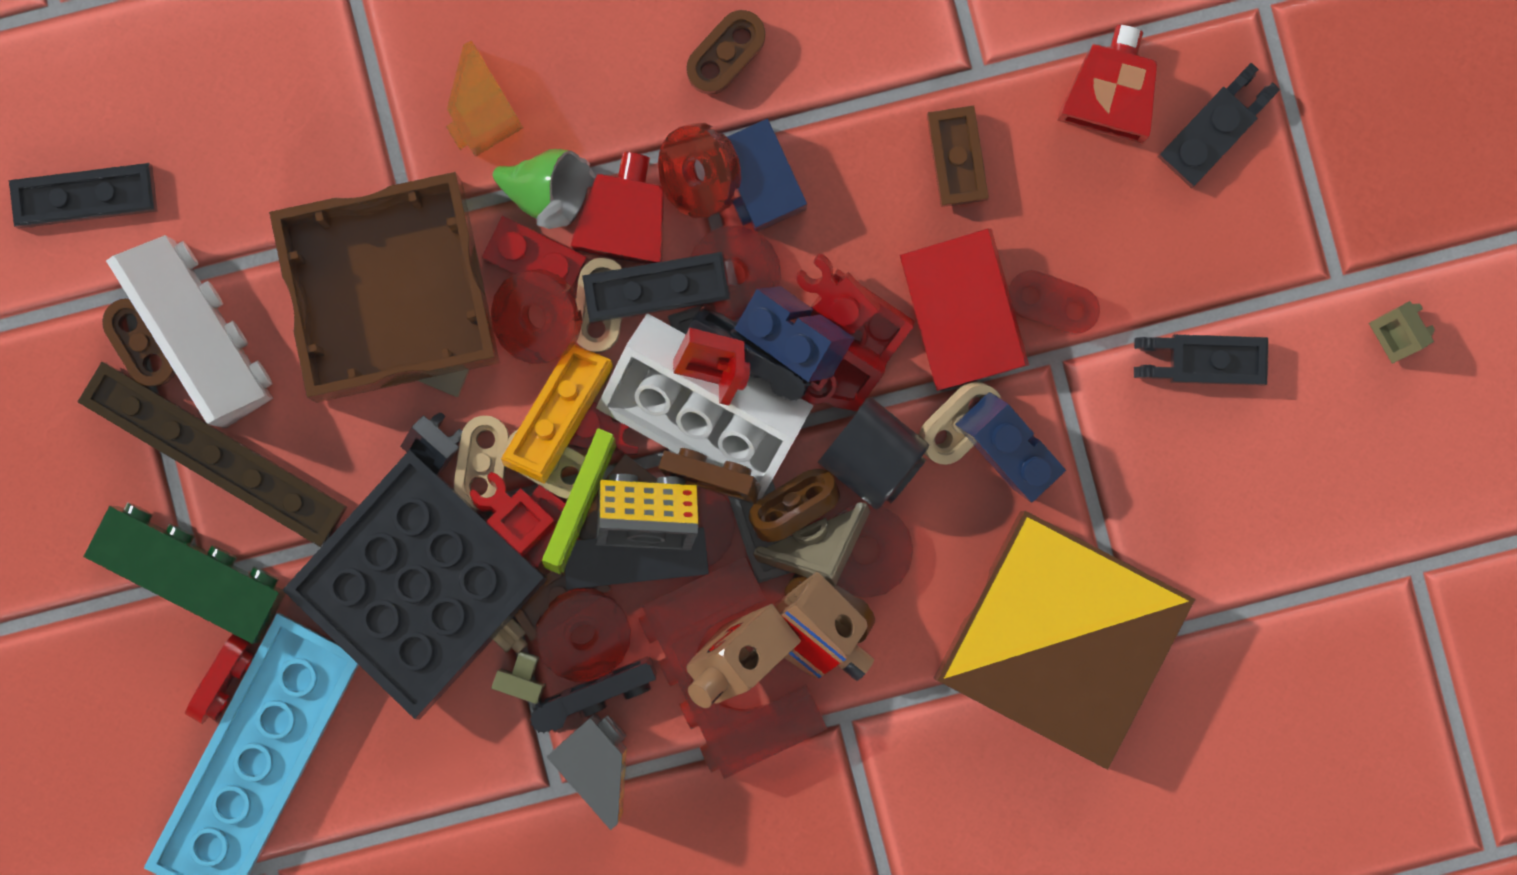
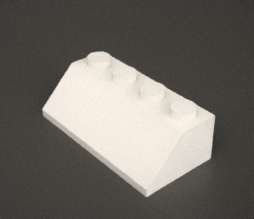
[106,235,273,428]
[596,313,813,499]

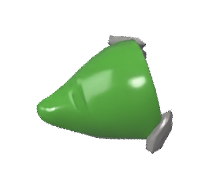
[492,149,595,229]

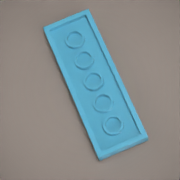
[144,613,359,875]

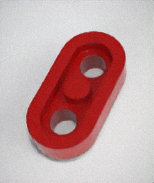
[185,634,255,724]

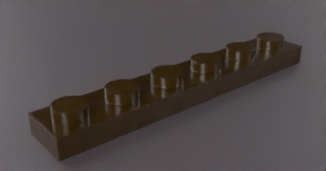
[77,362,347,547]

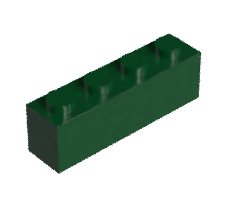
[83,502,286,644]

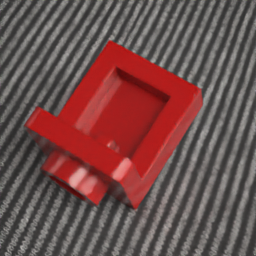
[673,328,750,406]

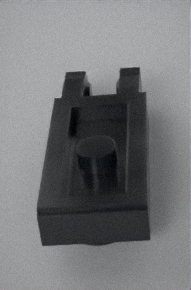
[1158,63,1280,189]
[685,305,812,401]
[1134,334,1268,386]
[529,656,657,734]

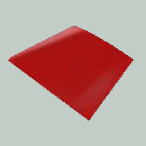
[801,268,915,411]

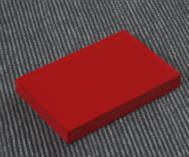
[900,228,1029,391]

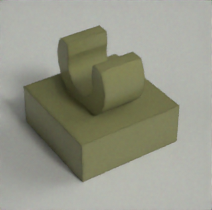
[1369,301,1435,364]
[491,651,546,704]

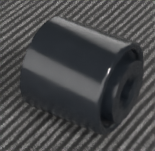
[817,397,929,509]

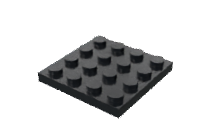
[283,450,548,720]

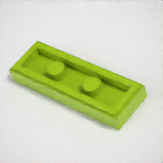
[542,428,616,574]

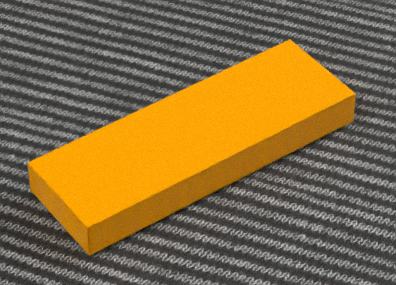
[501,342,613,484]

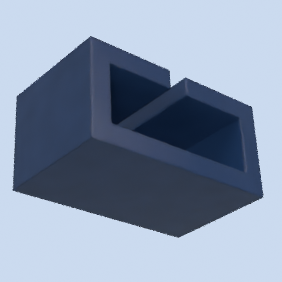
[712,118,807,233]
[734,286,854,382]
[955,392,1066,503]

